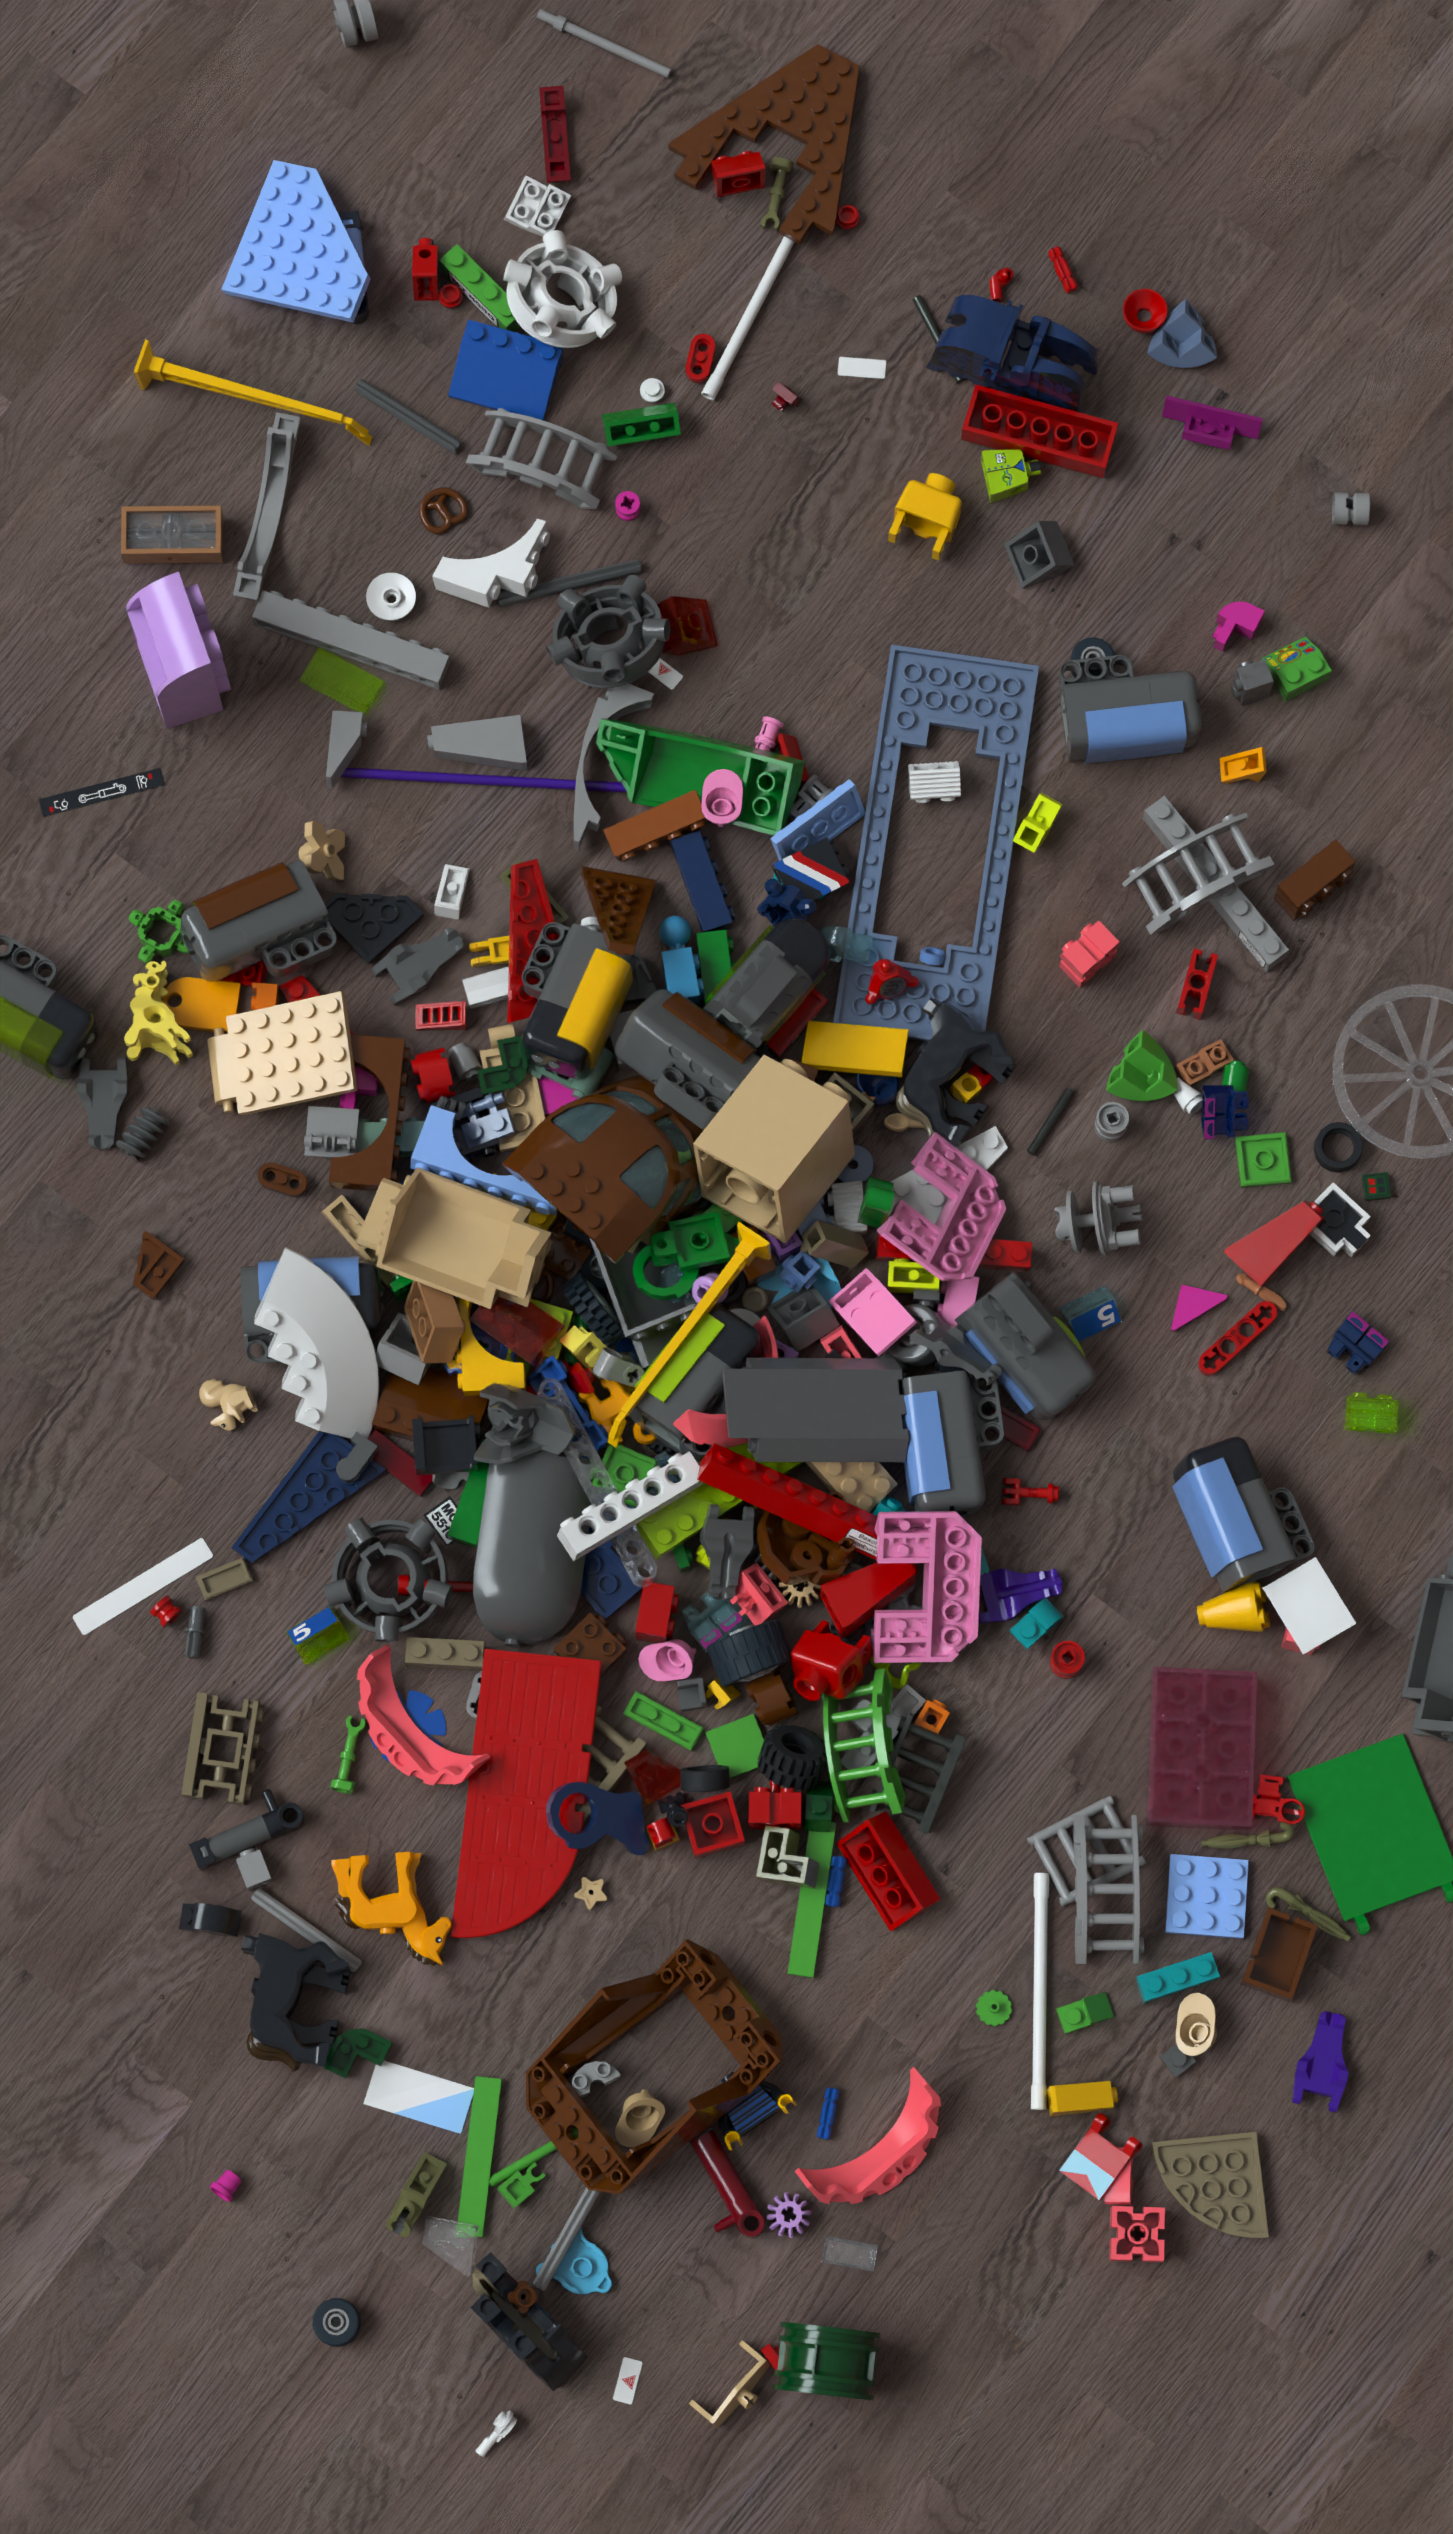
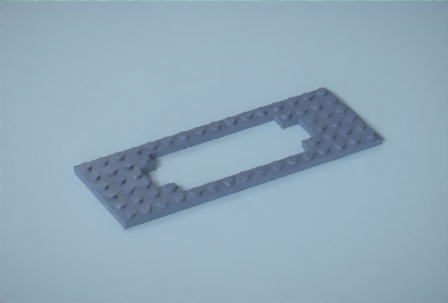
[833,644,1039,1042]

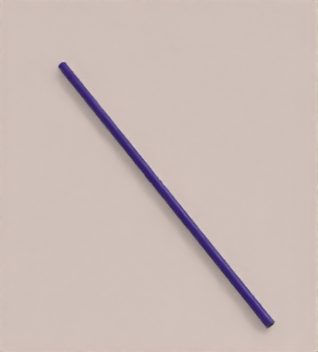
[341,768,627,793]

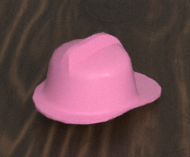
[701,769,743,827]
[638,1639,696,1681]

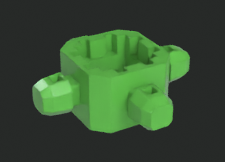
[128,900,189,964]

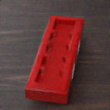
[763,986,829,1058]

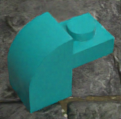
[1009,1598,1064,1650]

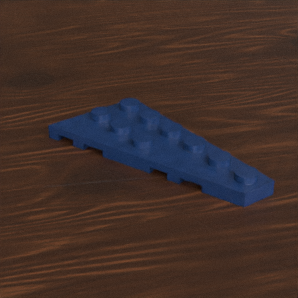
[231,1431,386,1564]

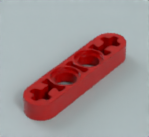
[1198,1301,1277,1376]

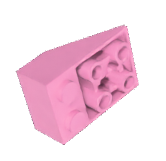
[828,1268,917,1356]

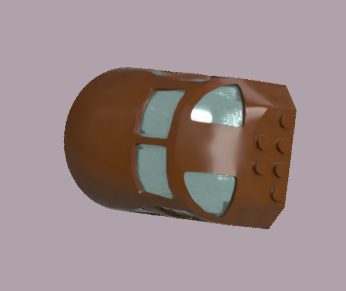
[502,1075,706,1264]

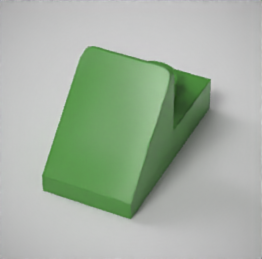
[1056,1992,1114,2034]

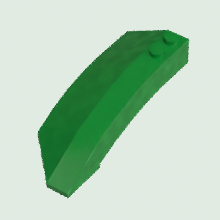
[596,718,805,836]

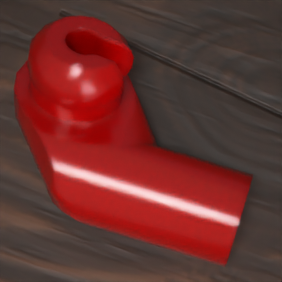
[989,267,1014,303]

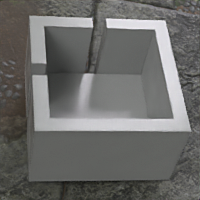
[376,1312,432,1385]

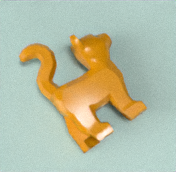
[578,1379,657,1447]

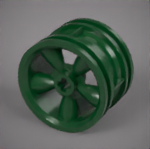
[773,2322,881,2401]

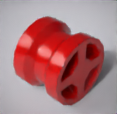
[150,1595,182,1628]

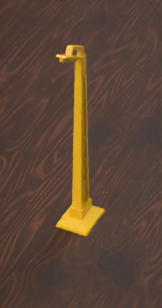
[133,339,373,446]
[608,1222,772,1448]

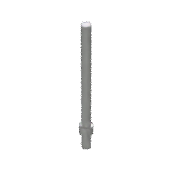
[537,9,672,78]

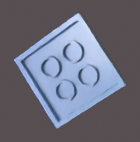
[1165,1854,1249,1939]

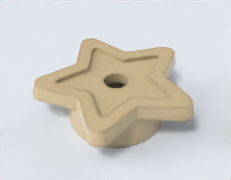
[574,1877,608,1910]

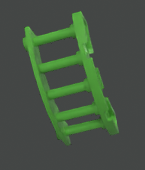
[822,1668,906,1823]

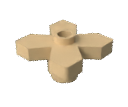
[299,821,345,881]

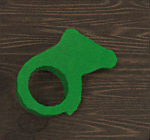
[633,1231,740,1301]

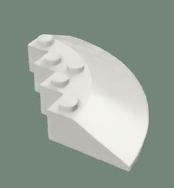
[254,1247,379,1439]

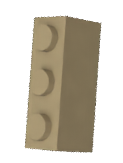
[405,1637,485,1671]

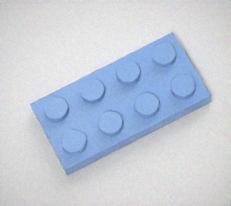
[770,779,865,861]

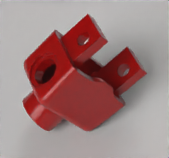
[790,1620,873,1701]

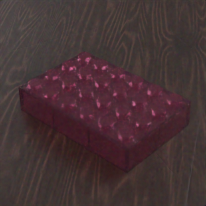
[1146,1667,1257,1831]

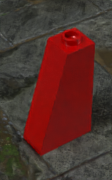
[1223,1201,1326,1286]
[820,1562,918,1639]

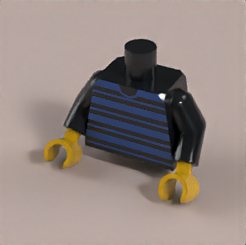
[718,2071,797,2151]

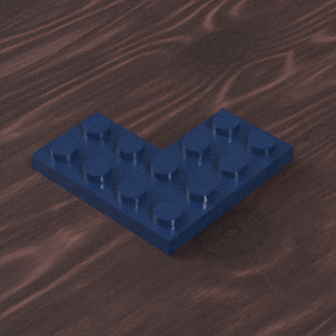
[581,1492,643,1621]

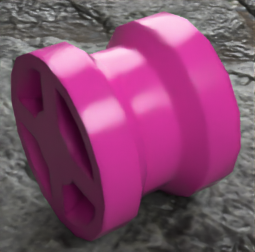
[615,491,640,521]

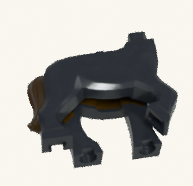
[241,1933,351,2072]

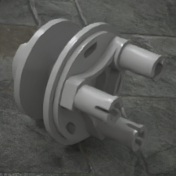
[1054,1181,1143,1257]

